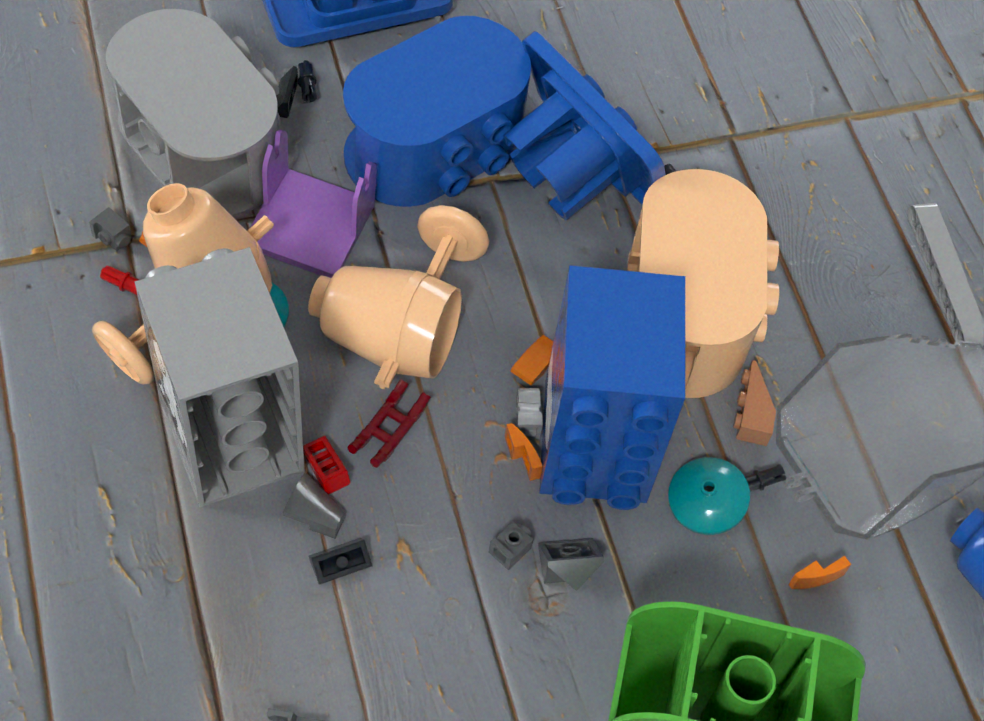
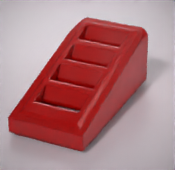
[303,436,350,495]

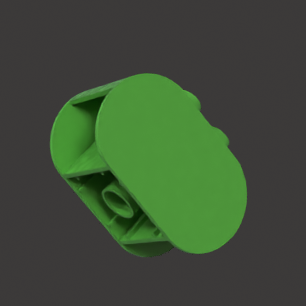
[608,602,866,721]

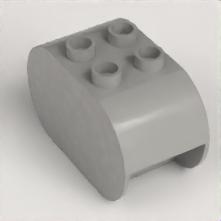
[106,9,281,217]

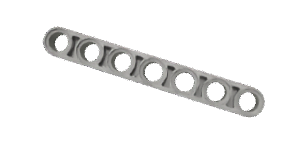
[908,203,984,349]

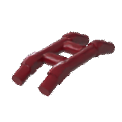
[348,379,431,468]

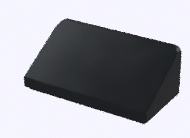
[276,66,298,118]
[308,538,372,585]

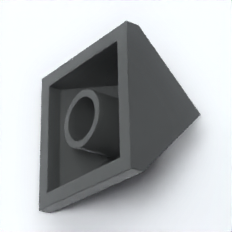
[538,538,604,591]

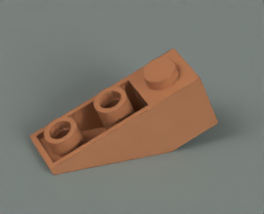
[733,360,776,446]

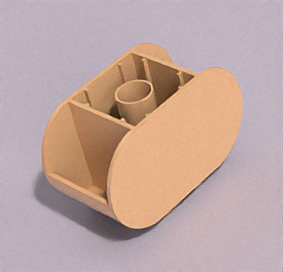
[627,169,779,398]

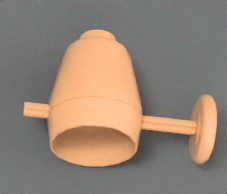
[92,183,274,385]
[308,205,489,389]

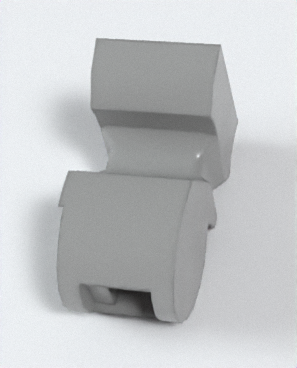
[515,388,543,439]

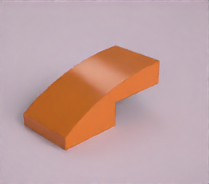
[510,335,554,385]
[504,423,543,481]
[789,555,851,589]

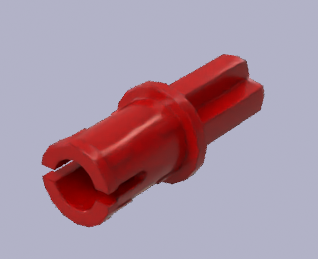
[100,265,139,295]

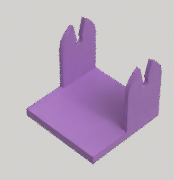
[250,129,377,278]

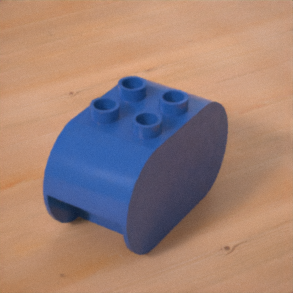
[343,16,531,207]

